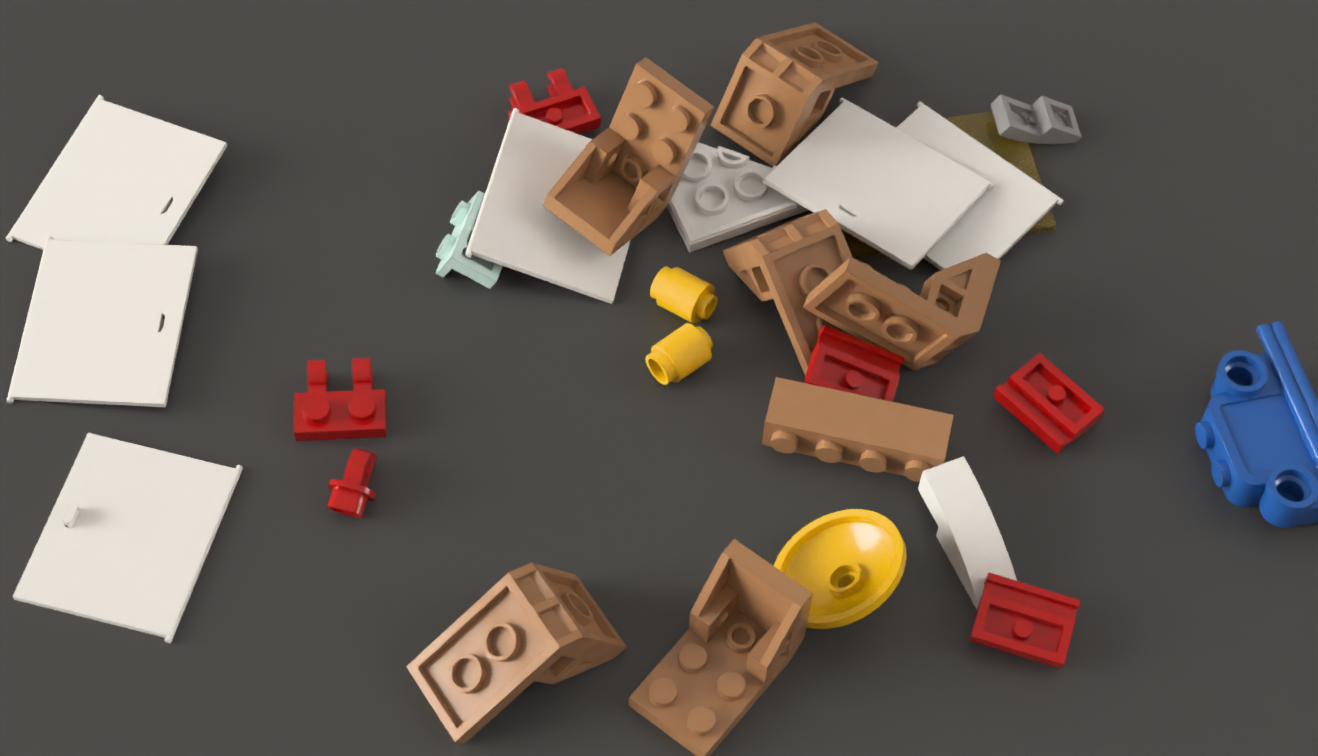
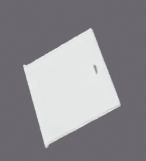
[6,95,227,250]
[763,98,995,270]
[896,101,1064,270]
[465,108,630,304]
[6,236,198,407]
[13,433,243,643]

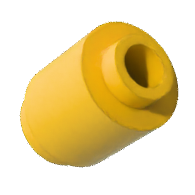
[650,266,718,324]
[645,323,713,385]

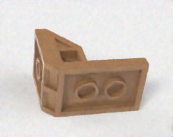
[710,22,879,167]
[543,57,714,256]
[722,209,853,376]
[803,252,1001,371]
[628,539,813,756]
[406,562,627,744]

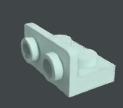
[435,191,503,289]

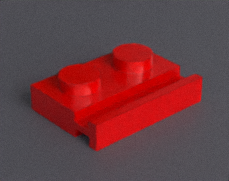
[804,325,905,402]
[993,352,1105,455]
[969,572,1080,669]

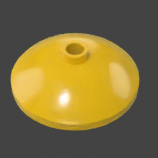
[774,509,907,629]

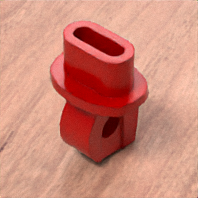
[327,448,377,518]

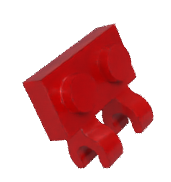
[508,68,601,134]
[294,358,387,441]

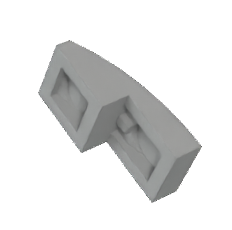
[990,95,1082,144]

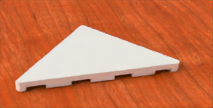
[667,142,808,253]

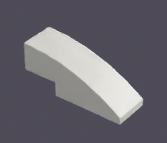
[918,456,1017,610]

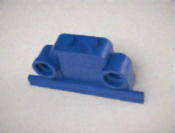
[1195,321,1318,528]

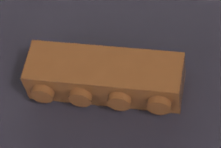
[762,377,954,482]

